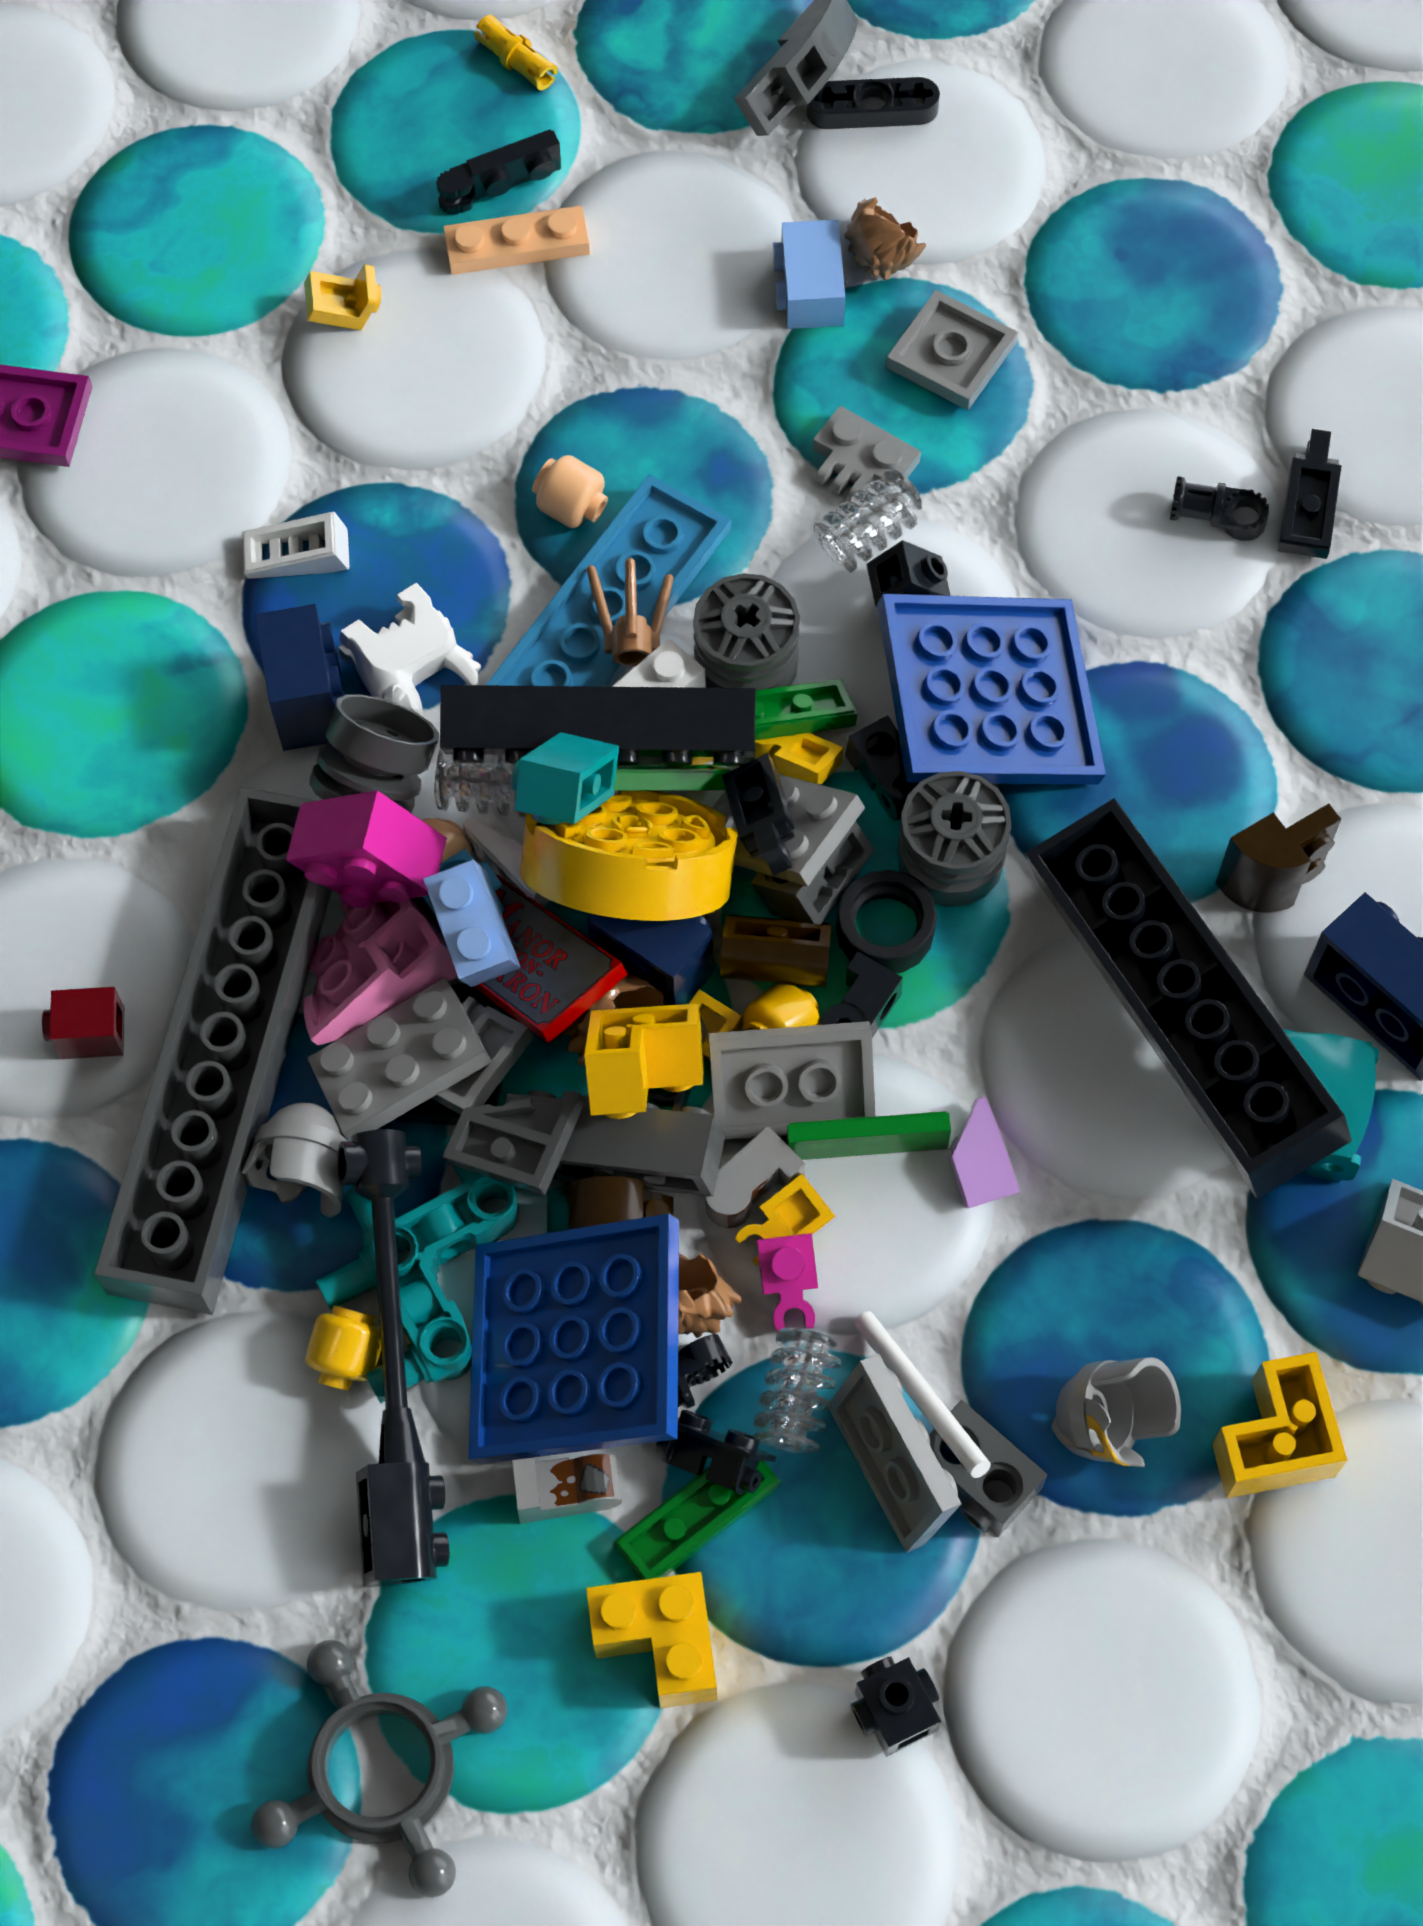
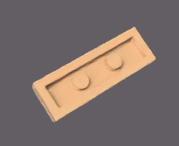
[444,205,590,275]

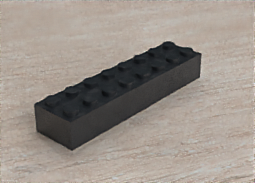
[1025,798,1352,1199]

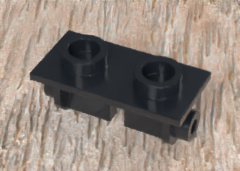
[656,1410,777,1495]

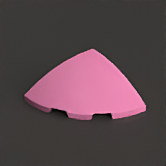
[303,897,457,1045]

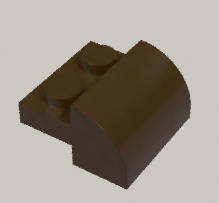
[1215,803,1342,913]
[720,914,832,988]

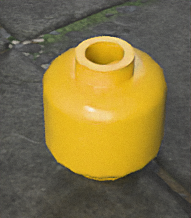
[742,983,821,1031]
[305,1305,381,1391]

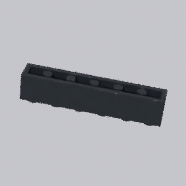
[440,685,756,766]

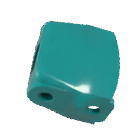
[1283,1029,1380,1183]

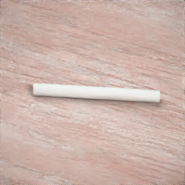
[854,1311,991,1478]

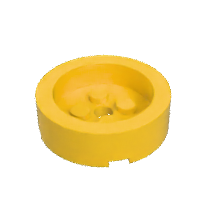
[520,790,738,921]

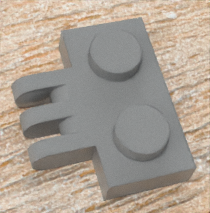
[813,406,921,505]

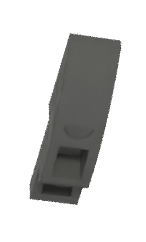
[734,0,858,136]

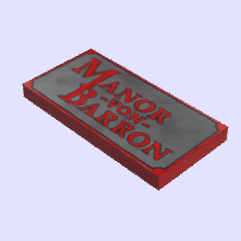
[473,874,628,1044]

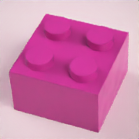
[286,790,447,908]

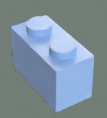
[773,220,845,329]
[423,860,521,987]

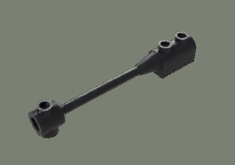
[337,1129,450,1587]

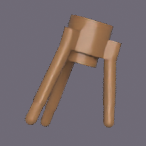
[587,558,674,666]

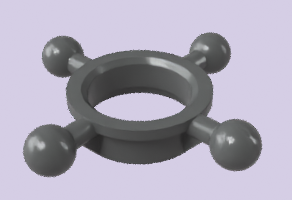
[251,1640,508,1898]

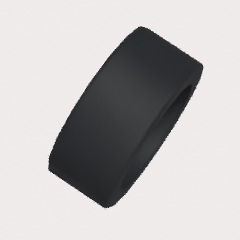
[836,869,937,973]

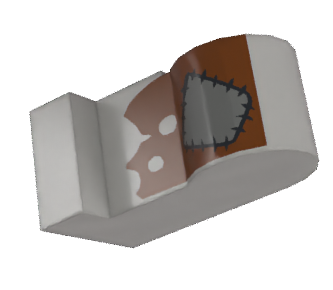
[705,1126,805,1228]
[512,1454,622,1524]

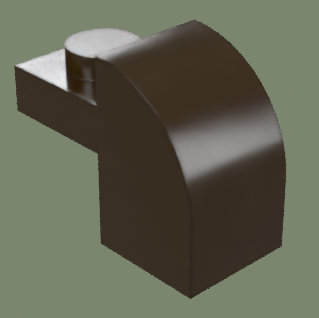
[547,1176,674,1233]

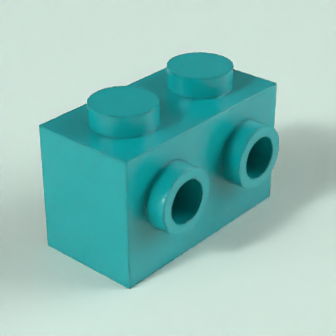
[511,732,619,825]

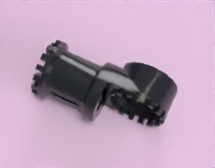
[1170,476,1269,541]
[678,1334,733,1409]

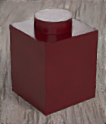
[42,987,125,1059]

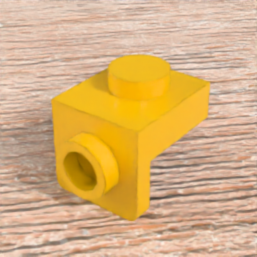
[304,264,381,330]

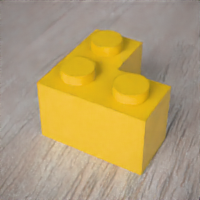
[584,1003,704,1119]
[1212,1351,1348,1499]
[586,1572,718,1709]

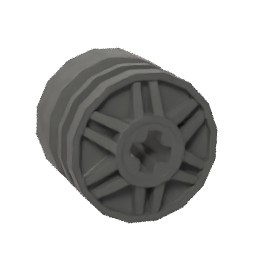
[693,573,800,690]
[309,694,439,814]
[897,771,1011,907]

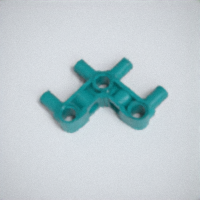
[316,1135,520,1404]

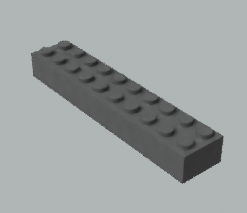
[94,787,332,1315]

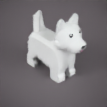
[339,583,481,719]

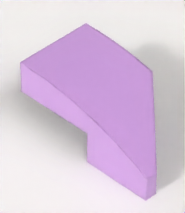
[949,1097,1020,1208]

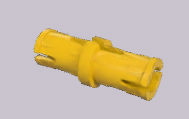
[474,15,558,91]

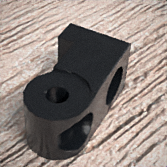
[845,715,919,821]
[821,952,903,1038]

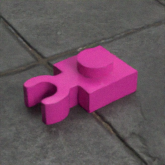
[756,1233,818,1332]

